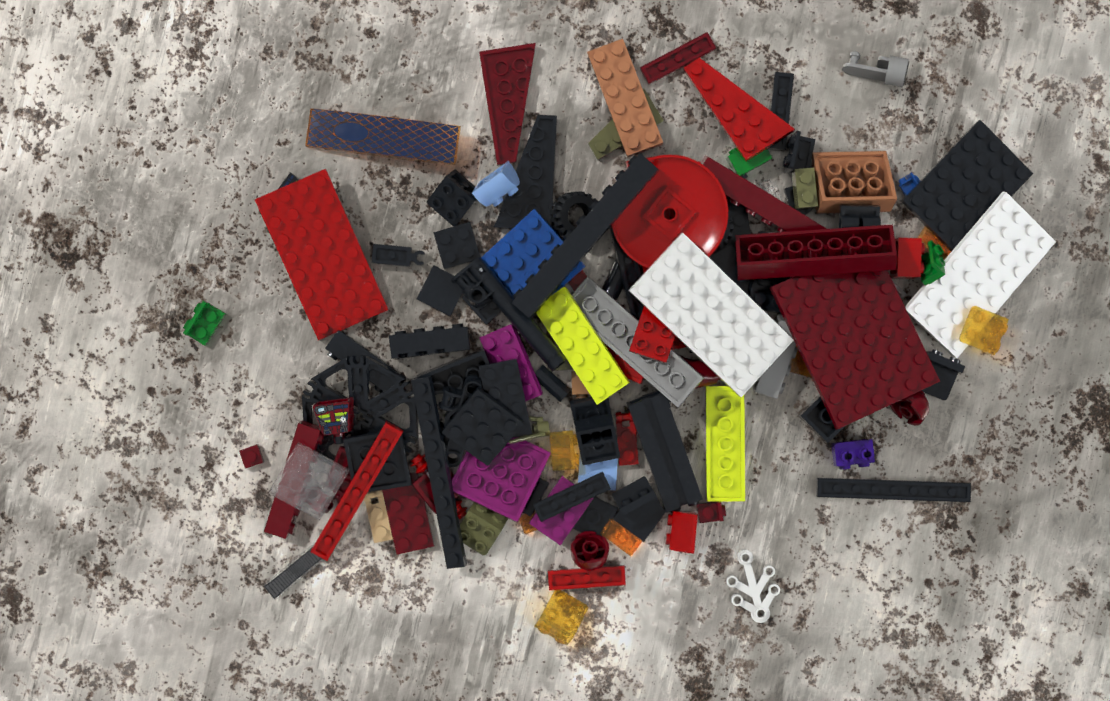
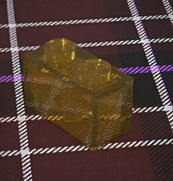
[550,430,579,471]

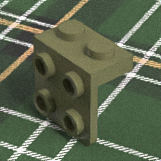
[460,502,508,555]

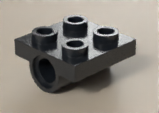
[839,204,881,228]

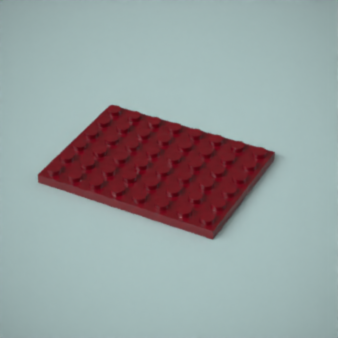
[770,270,940,430]

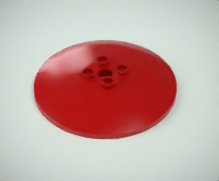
[612,155,728,268]

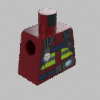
[313,397,354,444]

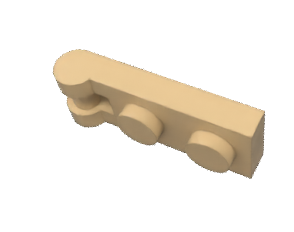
[364,490,393,543]

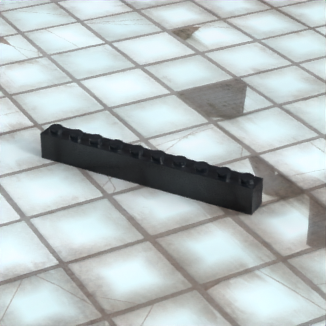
[512,153,659,318]

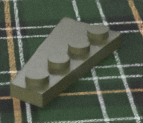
[588,89,663,160]

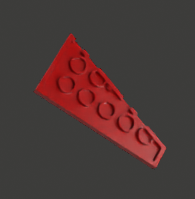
[683,58,795,161]

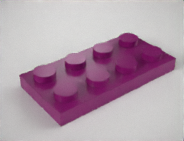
[480,324,543,401]

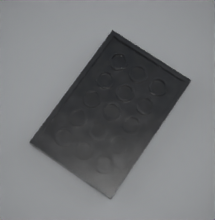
[901,120,1033,252]

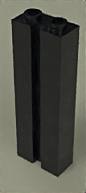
[626,391,703,513]

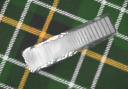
[263,542,335,600]

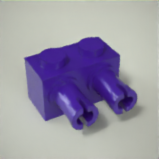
[831,439,875,470]

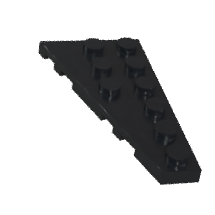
[494,115,557,229]

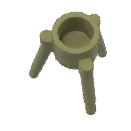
[508,416,549,444]

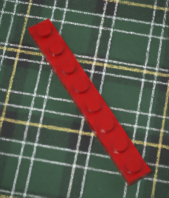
[310,421,403,561]

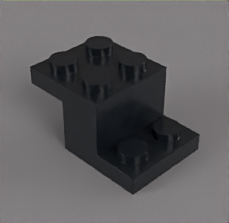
[570,397,621,465]

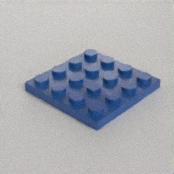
[481,209,586,295]

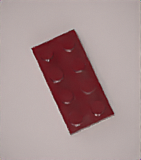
[382,472,435,555]

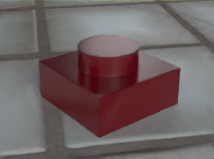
[239,444,264,469]

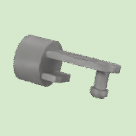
[842,51,909,87]

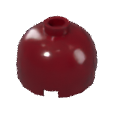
[890,391,930,426]
[571,531,609,571]

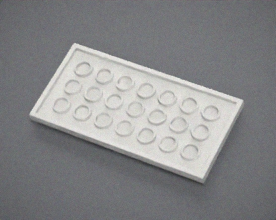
[905,192,1056,358]
[628,233,794,397]

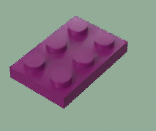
[529,476,593,545]

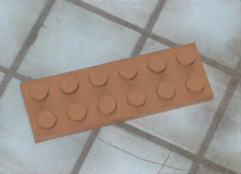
[587,38,663,158]

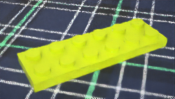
[536,287,630,405]
[705,386,745,502]

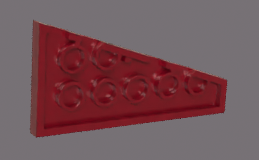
[479,43,536,166]

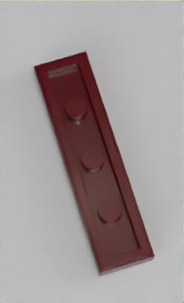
[640,32,716,85]

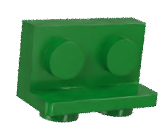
[921,240,946,286]
[183,301,226,346]

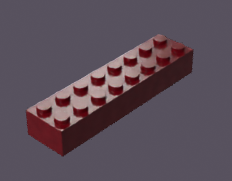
[735,224,897,280]

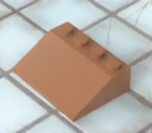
[812,151,897,213]

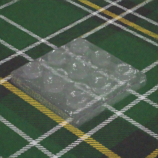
[269,442,349,520]

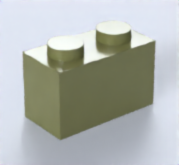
[791,167,818,210]

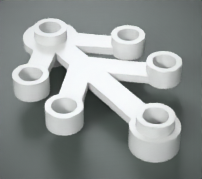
[726,549,780,623]

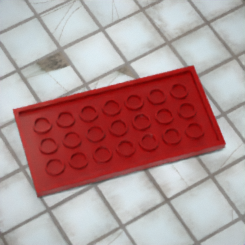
[254,169,389,340]

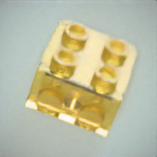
[959,306,1009,355]
[534,590,588,645]

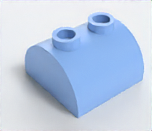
[472,161,520,207]

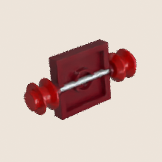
[410,453,467,520]

